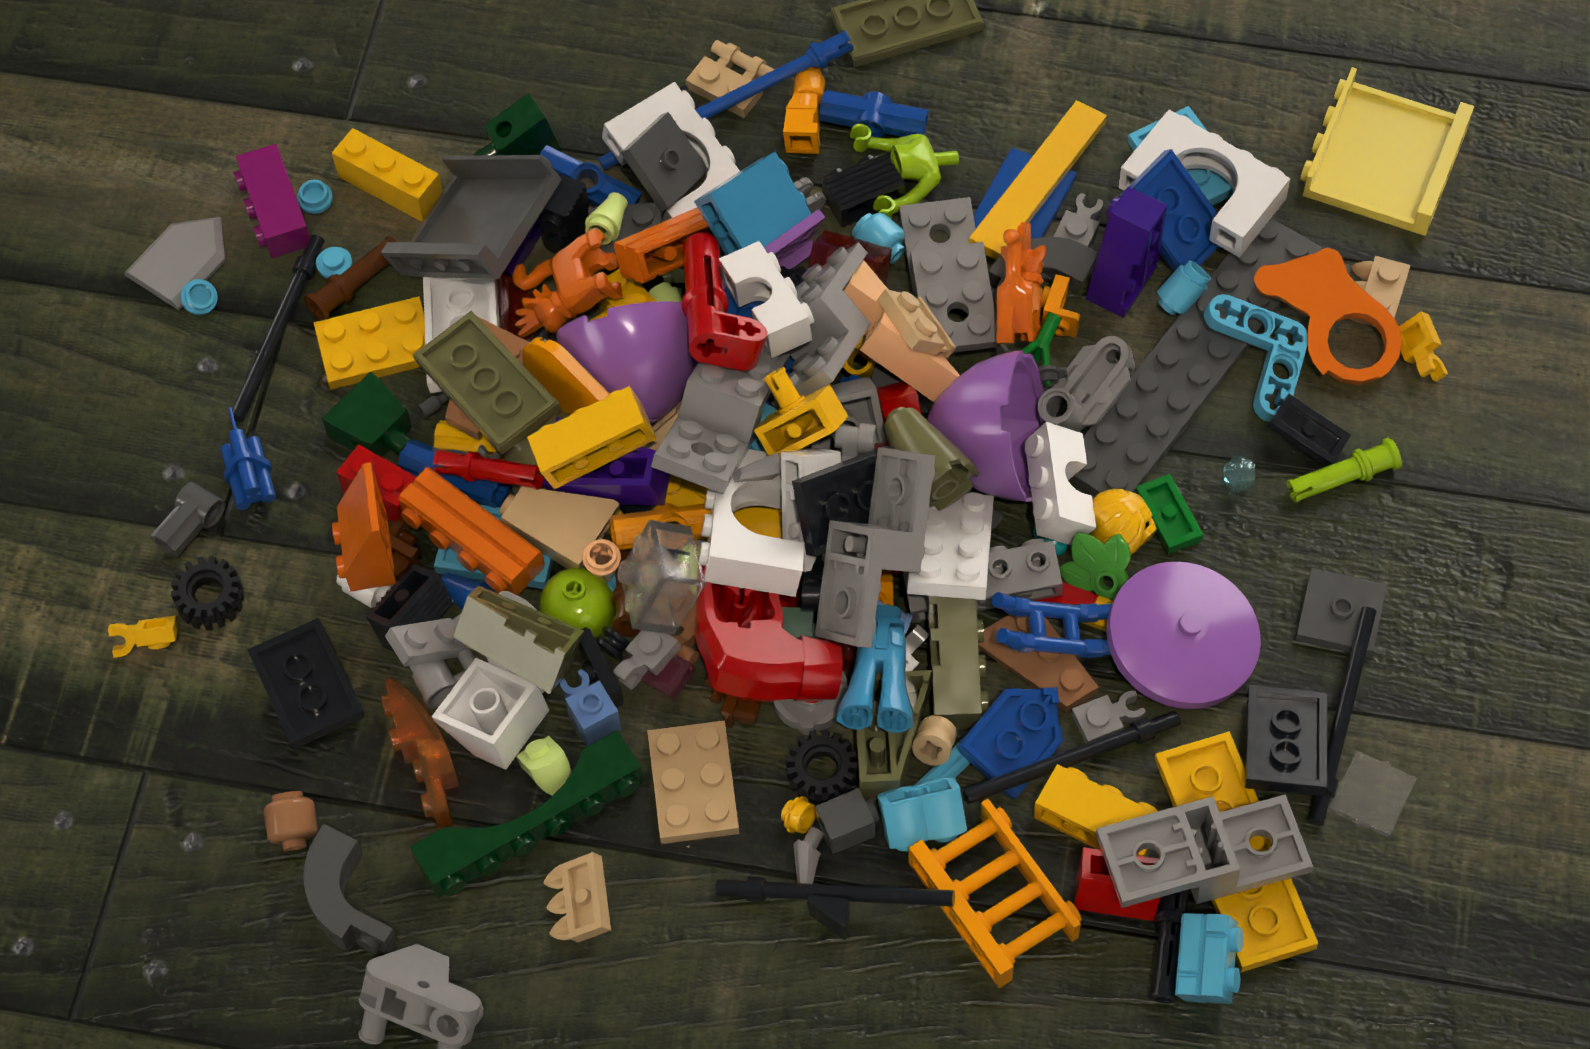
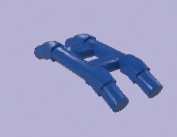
[992,592,1112,658]

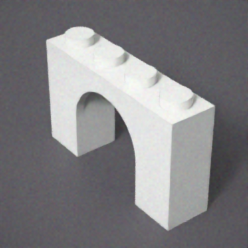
[602,82,740,222]
[1119,110,1290,258]
[698,449,805,597]

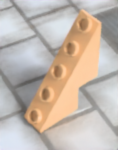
[843,260,960,403]

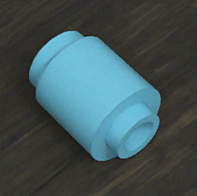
[1157,260,1211,315]

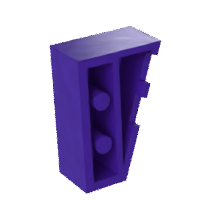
[1086,186,1167,318]
[543,417,670,505]

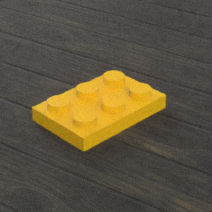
[313,296,425,390]

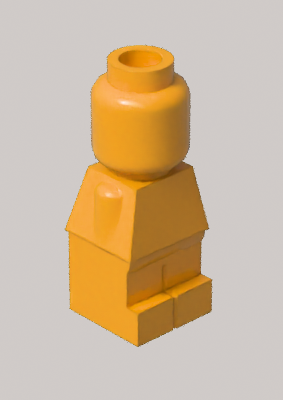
[783,67,825,154]

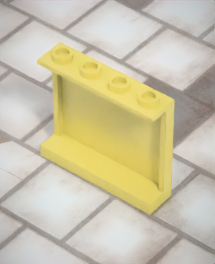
[1300,67,1474,236]

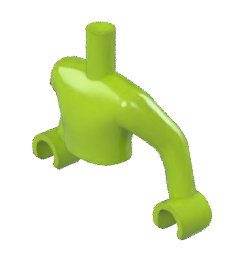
[850,124,959,219]

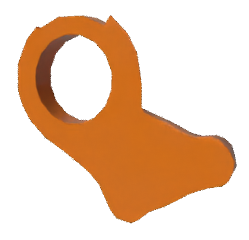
[1254,247,1402,385]

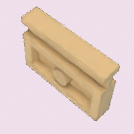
[877,289,957,358]

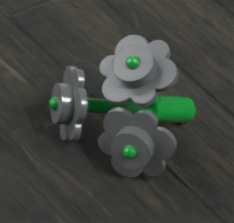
[996,312,1068,386]

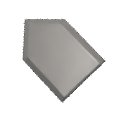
[124,216,226,310]

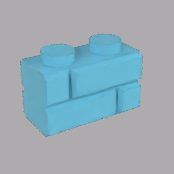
[1175,913,1244,1004]

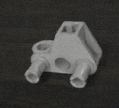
[358,944,484,1049]

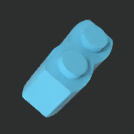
[877,777,967,851]

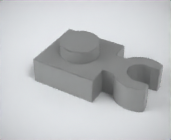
[1053,193,1103,247]
[1071,691,1146,743]

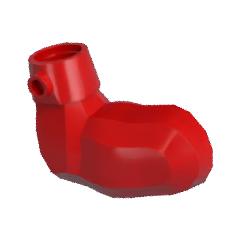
[695,563,843,703]

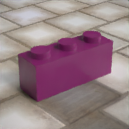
[233,143,310,259]

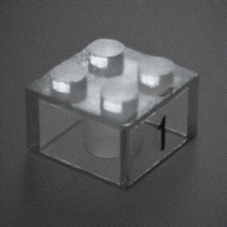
[618,520,706,635]

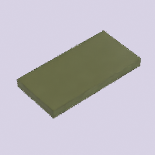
[831,0,984,68]
[413,311,561,455]

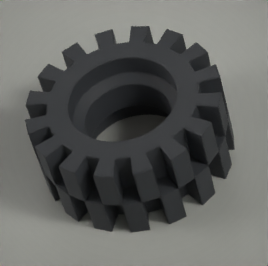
[171,556,245,631]
[787,729,858,805]

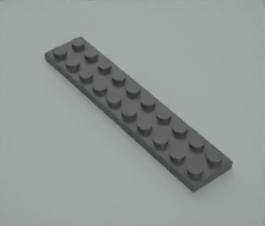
[1069,218,1322,496]

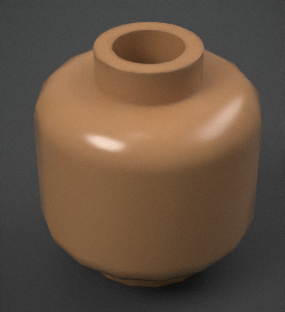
[263,791,318,851]

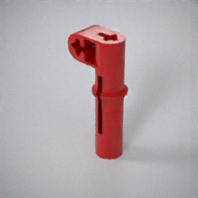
[681,233,768,371]

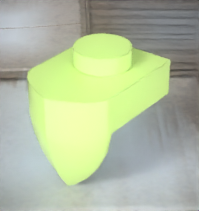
[516,736,571,796]

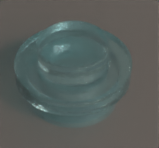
[1224,455,1255,493]

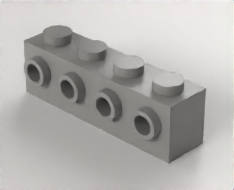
[903,539,1063,623]

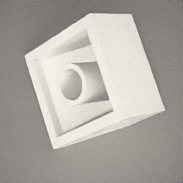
[432,658,549,770]

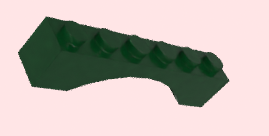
[410,730,644,899]

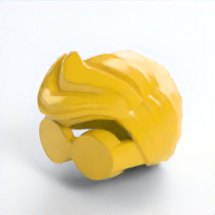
[1090,488,1157,554]

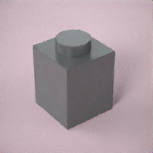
[815,788,879,855]

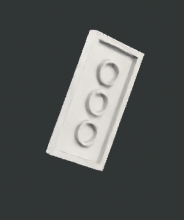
[423,277,500,393]
[907,492,994,600]

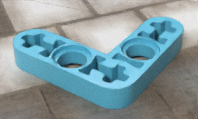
[1204,294,1308,422]

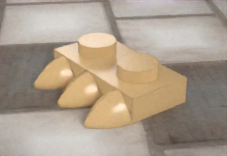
[1349,256,1411,327]
[544,852,611,943]

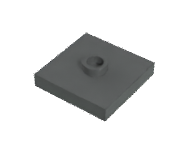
[621,112,708,212]
[1296,568,1387,657]

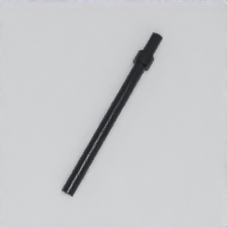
[229,235,325,422]
[1308,607,1377,826]
[963,711,1181,804]
[716,877,955,907]

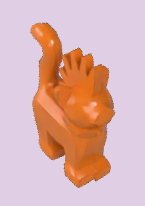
[996,222,1047,343]
[512,228,623,338]

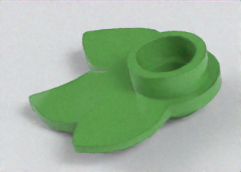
[1059,531,1131,600]

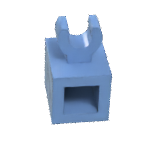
[560,669,621,747]

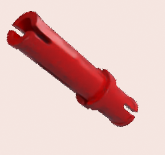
[433,449,545,490]

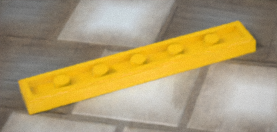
[968,100,1107,260]

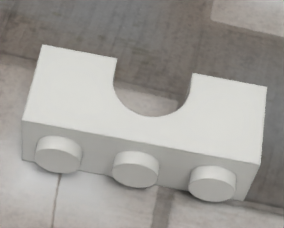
[719,241,814,358]
[1024,422,1096,546]

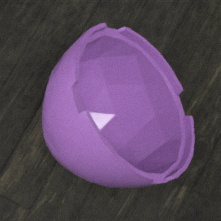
[556,301,699,424]
[927,351,1045,502]

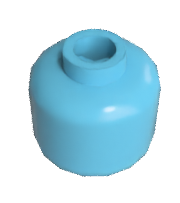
[851,213,905,266]

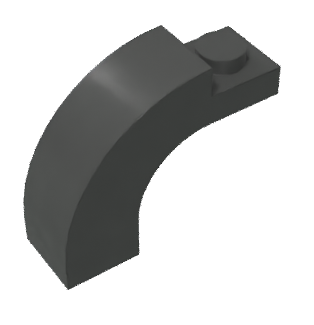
[988,237,1099,320]
[303,824,399,954]

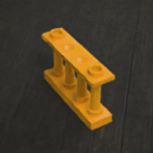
[908,799,1082,988]

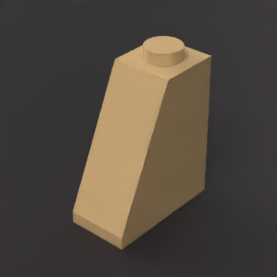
[499,486,620,569]

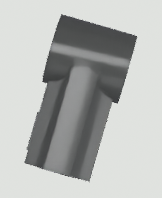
[151,482,226,557]

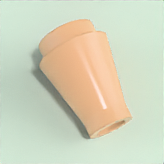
[582,539,621,582]

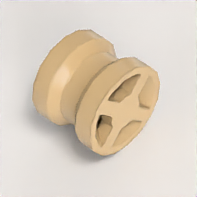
[912,716,957,766]

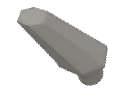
[733,453,781,483]
[793,827,824,884]

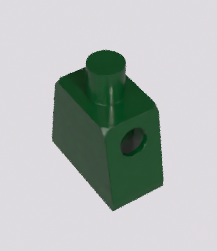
[474,93,562,156]
[322,372,414,457]

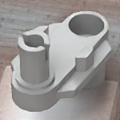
[1038,336,1135,432]

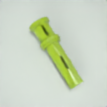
[1286,438,1402,503]

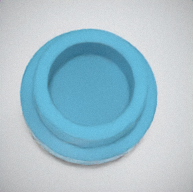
[297,180,333,214]
[316,247,353,279]
[181,279,218,315]

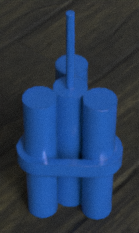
[220,407,276,510]

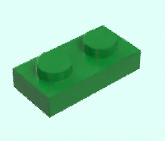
[1135,474,1204,555]

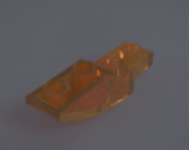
[380,678,460,829]

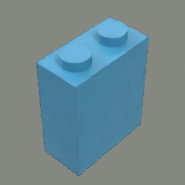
[694,152,812,255]

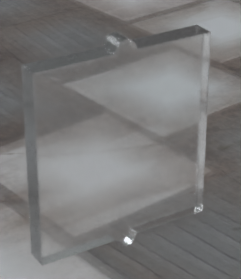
[1329,751,1417,838]

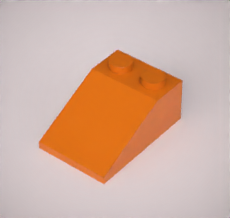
[332,462,396,592]

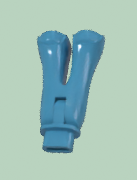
[836,604,913,733]

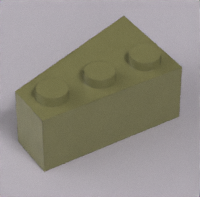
[453,585,584,694]
[928,596,988,729]
[856,670,932,800]

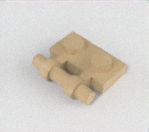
[686,40,775,118]

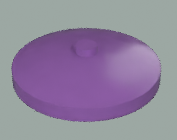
[1106,562,1261,709]

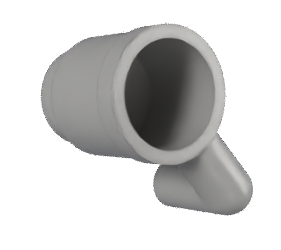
[410,649,475,709]

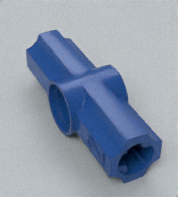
[819,90,929,138]
[540,145,642,207]
[398,440,510,508]

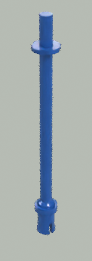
[597,30,854,171]

